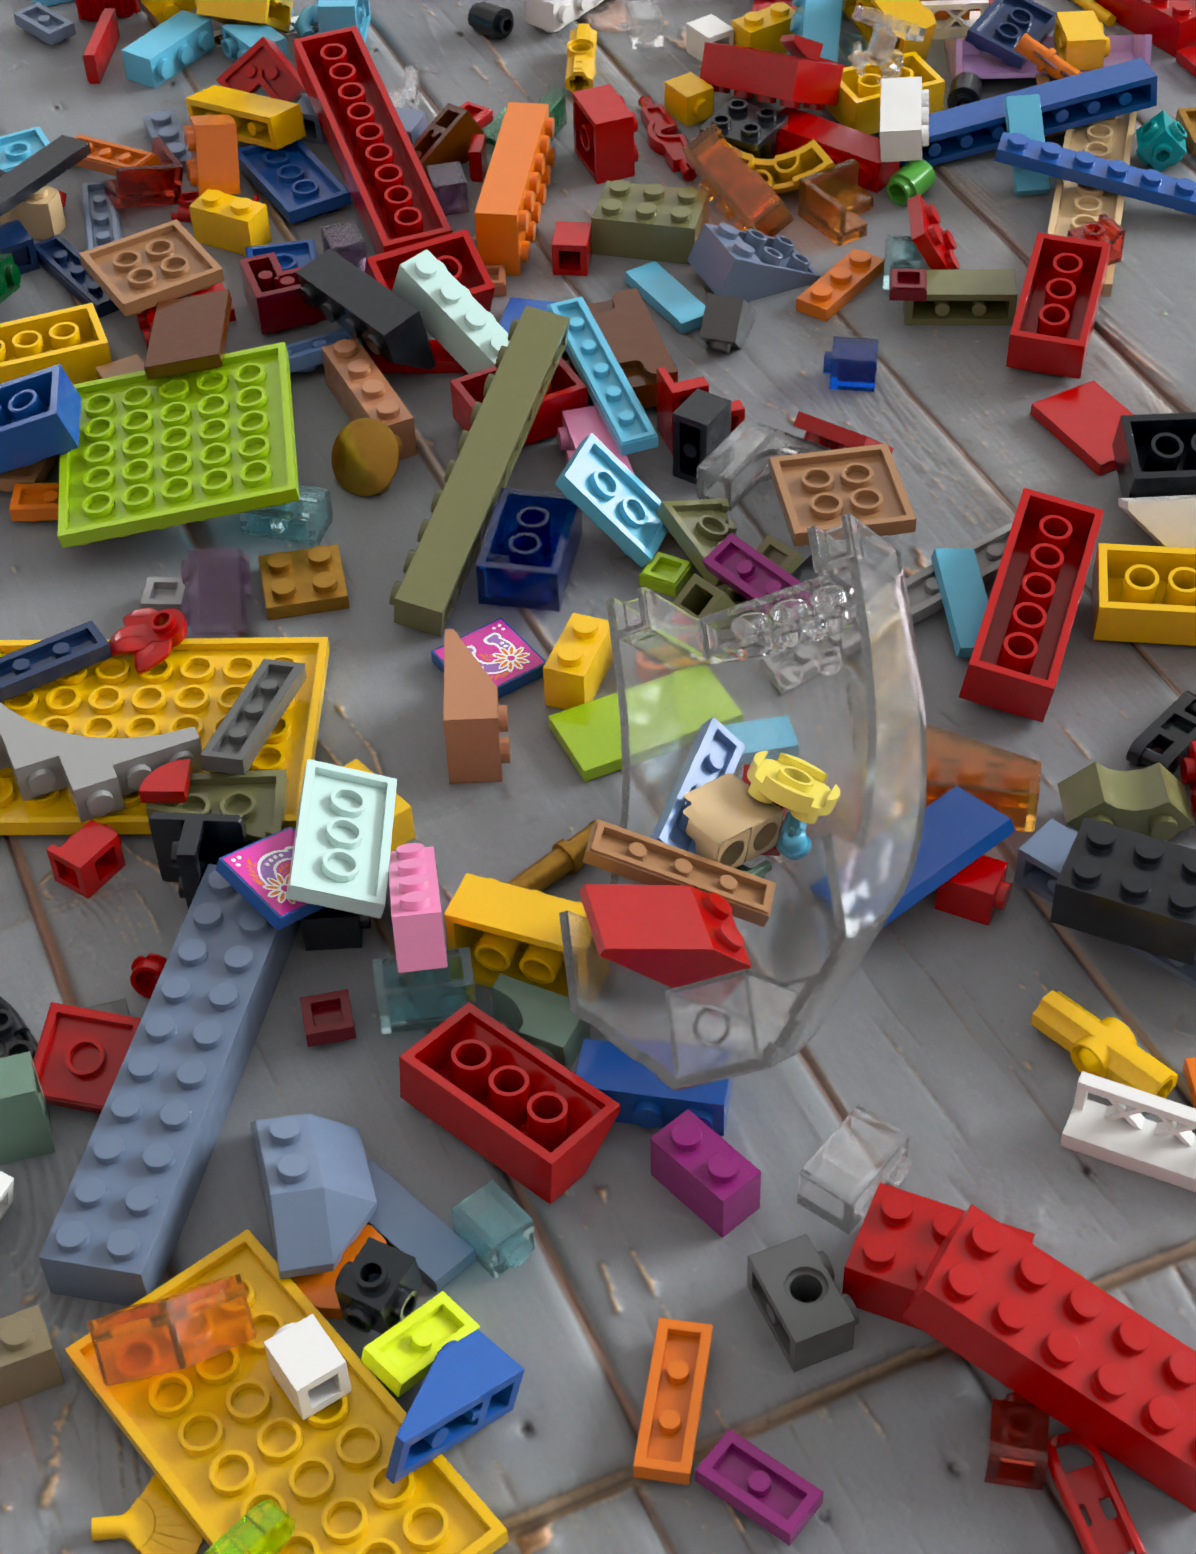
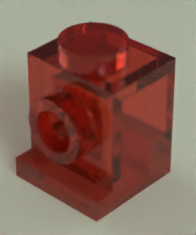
[1067,213,1126,266]
[984,1392,1050,1491]

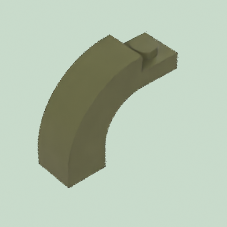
[669,534,804,641]

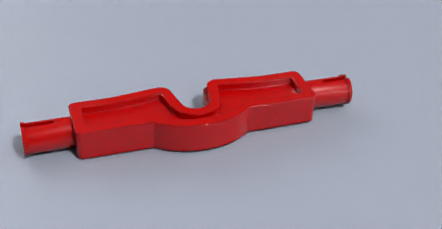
[638,95,697,181]

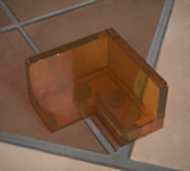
[798,159,874,246]
[87,1274,257,1386]

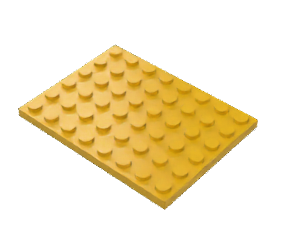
[0,637,330,835]

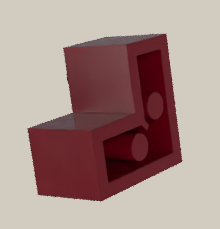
[239,252,328,334]

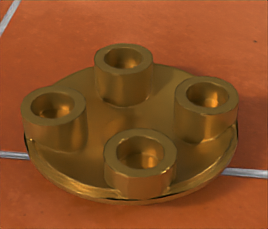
[331,418,403,496]

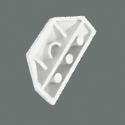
[1118,495,1196,548]

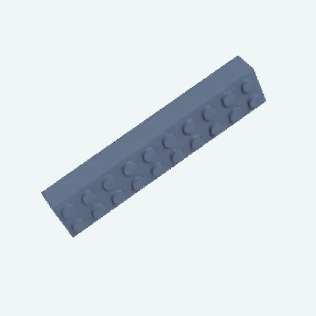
[39,864,301,1306]

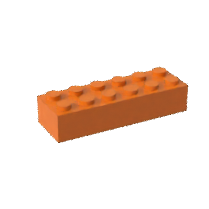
[474,102,556,276]

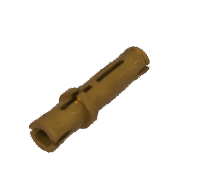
[507,820,596,892]

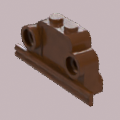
[562,288,678,411]

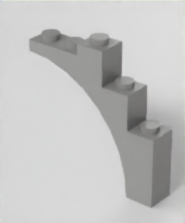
[0,702,203,822]

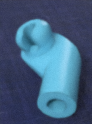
[294,6,319,38]
[775,811,812,860]

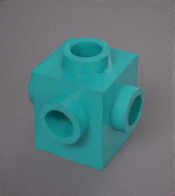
[1136,110,1187,172]

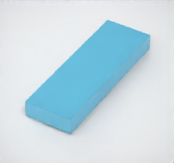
[1004,94,1051,196]
[625,261,705,334]
[931,548,988,657]

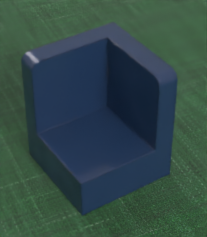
[0,220,40,274]

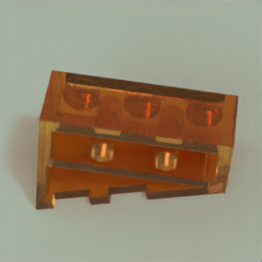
[682,123,793,237]
[897,718,1041,832]

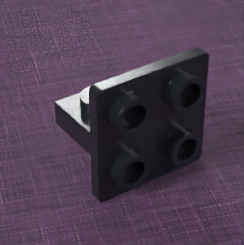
[699,99,788,159]
[149,812,248,910]

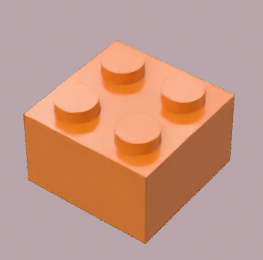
[183,114,240,196]

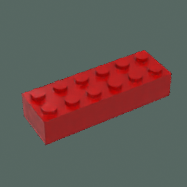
[958,488,1104,723]
[901,1204,1196,1513]

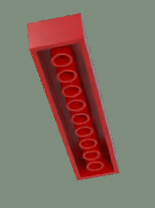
[293,26,452,254]

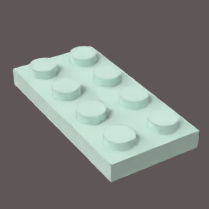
[286,759,397,919]

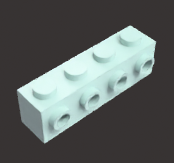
[392,249,510,374]

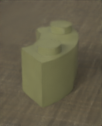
[1058,762,1195,840]

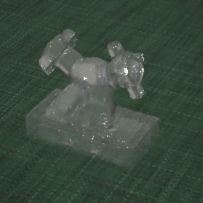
[848,5,926,84]

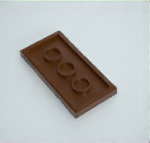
[144,289,232,380]

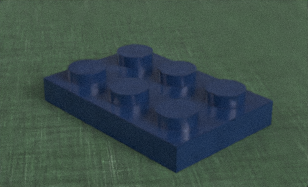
[965,0,1056,69]

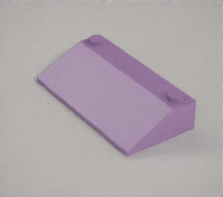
[944,34,1152,79]

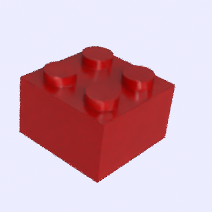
[572,84,638,184]

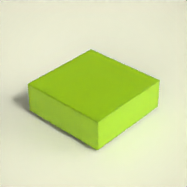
[639,551,694,598]

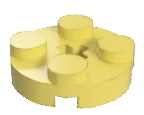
[747,751,840,824]

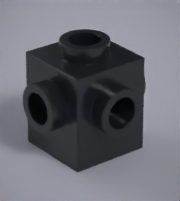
[335,1237,423,1334]

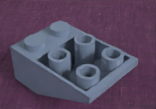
[687,223,821,302]

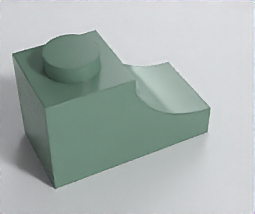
[492,974,590,1070]

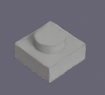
[140,577,190,615]

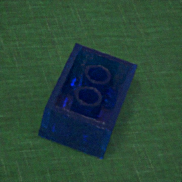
[476,488,582,612]

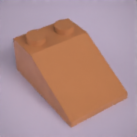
[443,629,511,784]

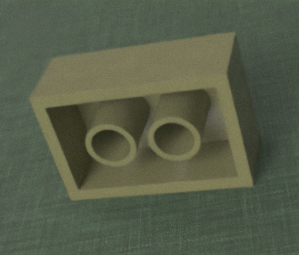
[591,180,709,265]

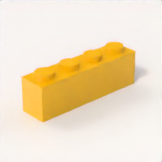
[185,85,306,150]

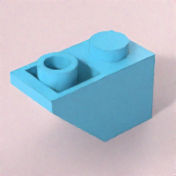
[221,24,289,62]

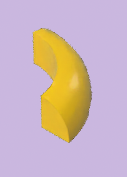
[695,137,836,194]

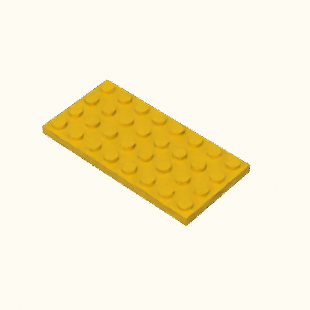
[65,1229,509,1554]

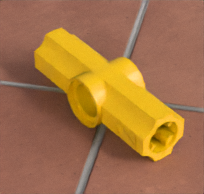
[565,24,597,92]
[1031,990,1178,1099]

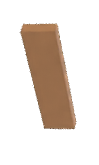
[583,819,776,927]

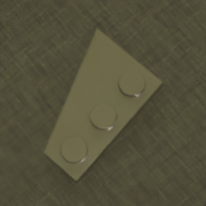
[656,498,737,587]
[146,769,288,842]

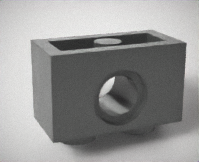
[747,1234,859,1372]

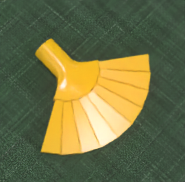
[91,1474,203,1554]

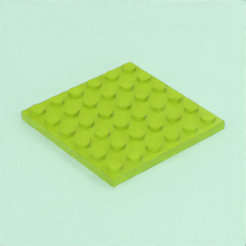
[57,342,300,548]

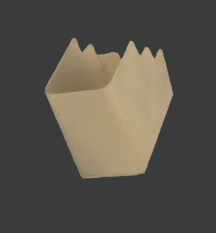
[683,773,784,868]

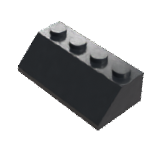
[296,248,437,370]

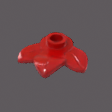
[108,608,187,674]

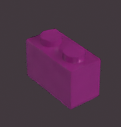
[650,1109,761,1238]

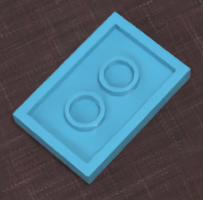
[555,433,668,568]

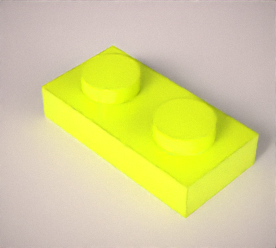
[360,1291,480,1397]

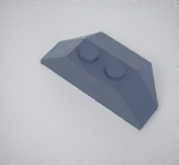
[250,1113,377,1279]

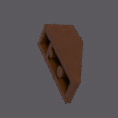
[412,103,488,180]

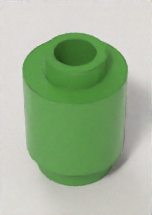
[886,159,936,206]

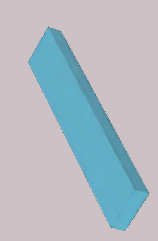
[547,297,659,456]

